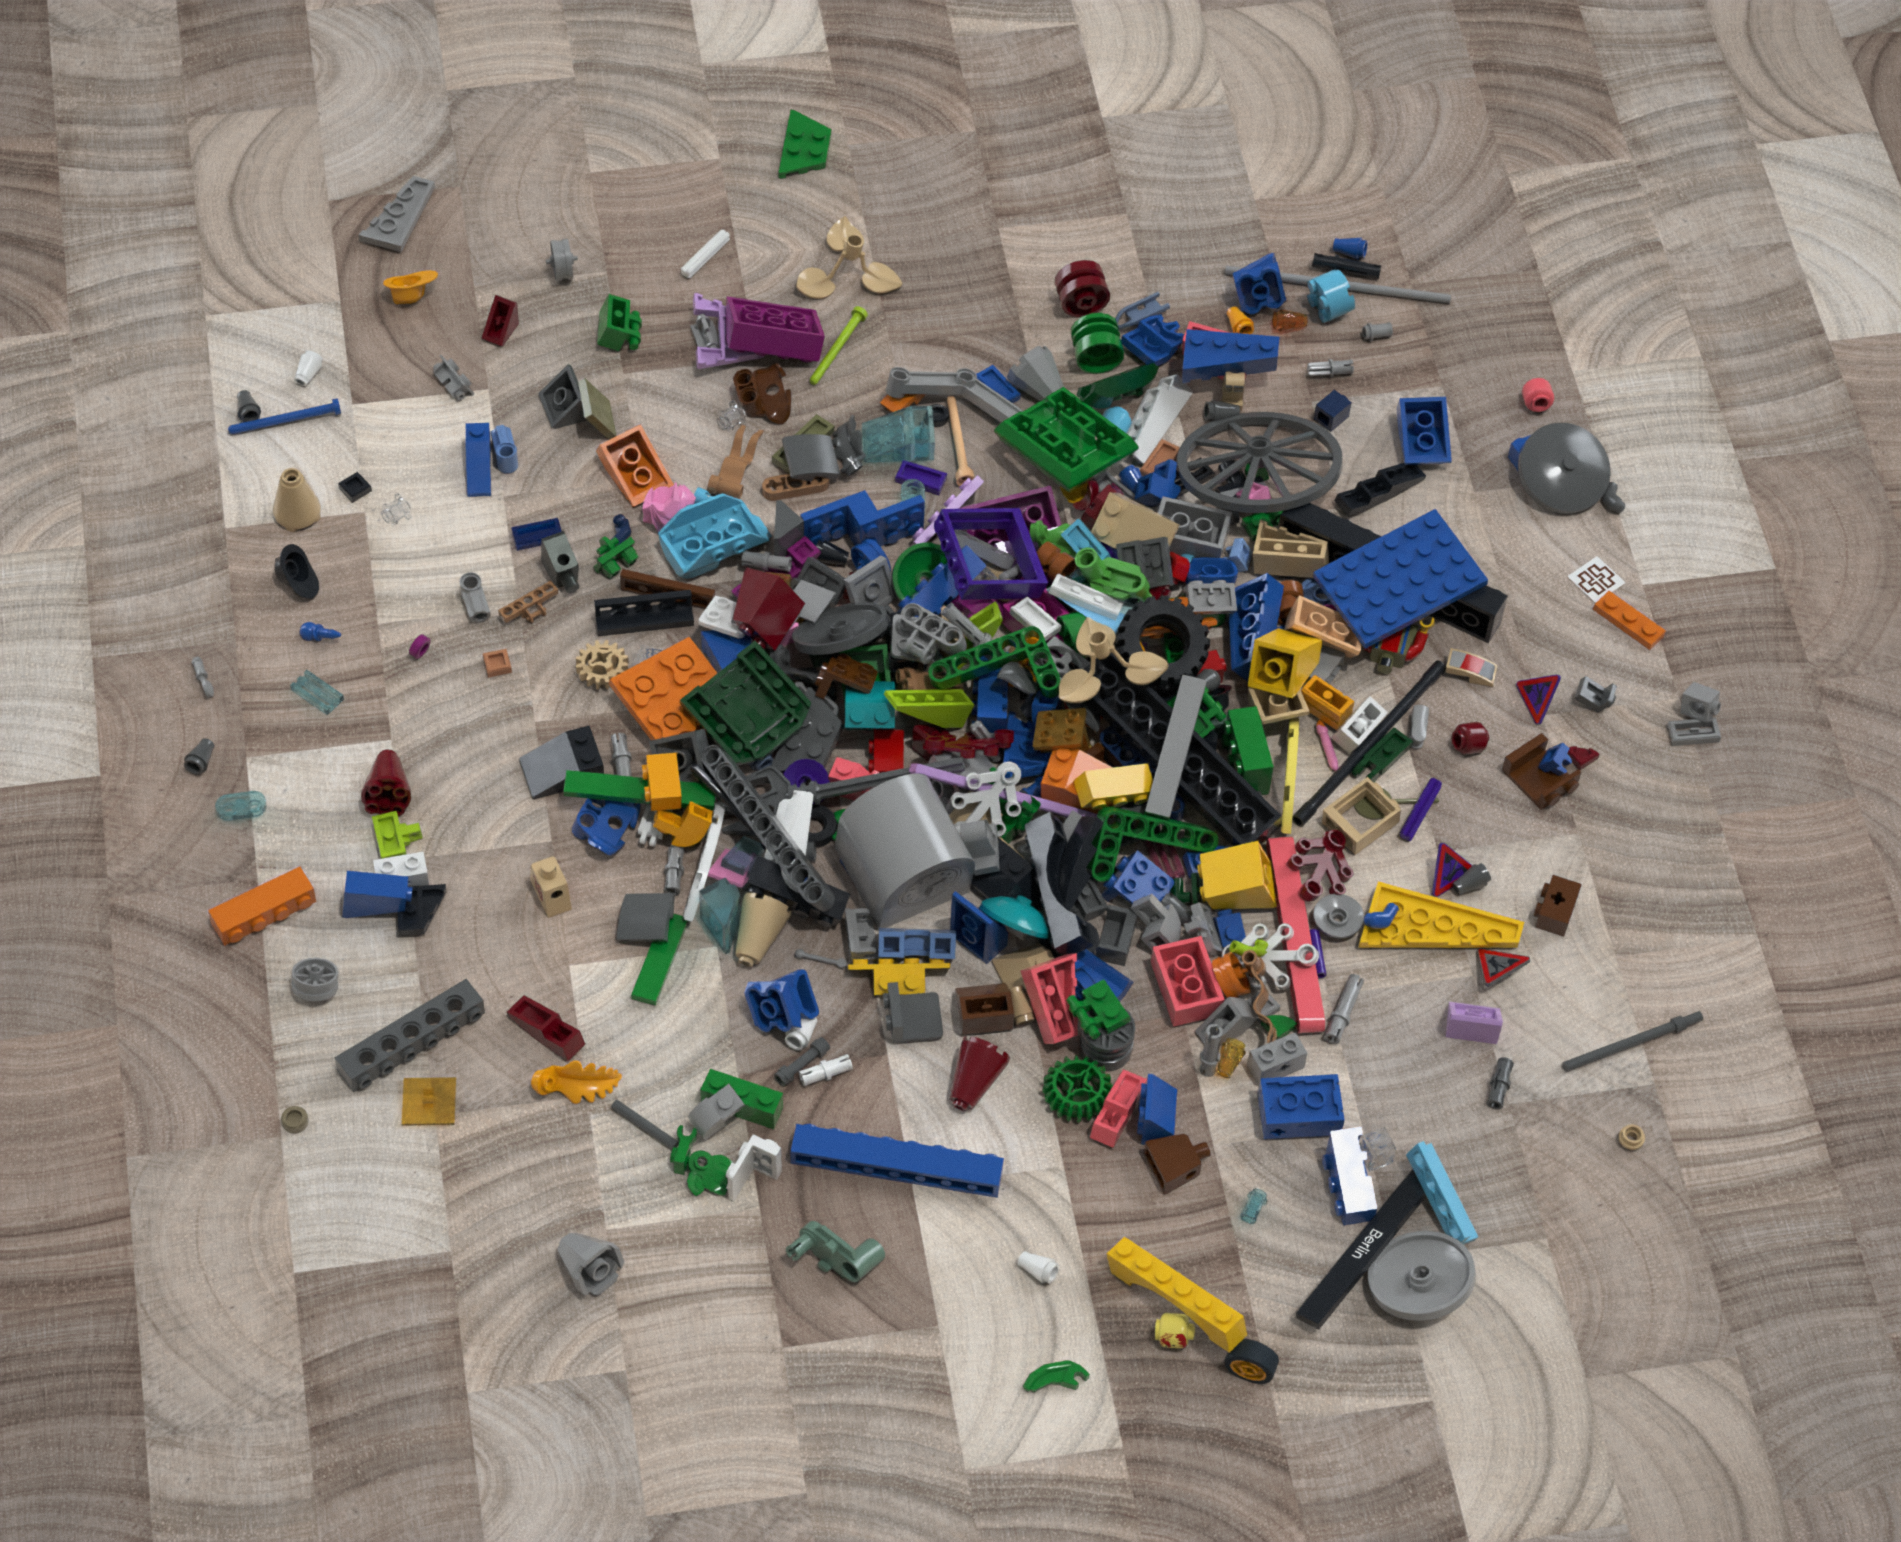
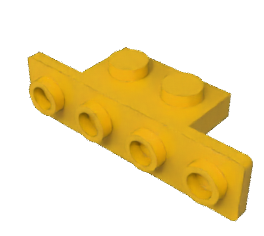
[848,958,950,995]

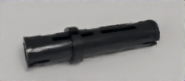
[1312,253,1382,279]

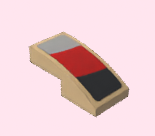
[1446,648,1497,687]

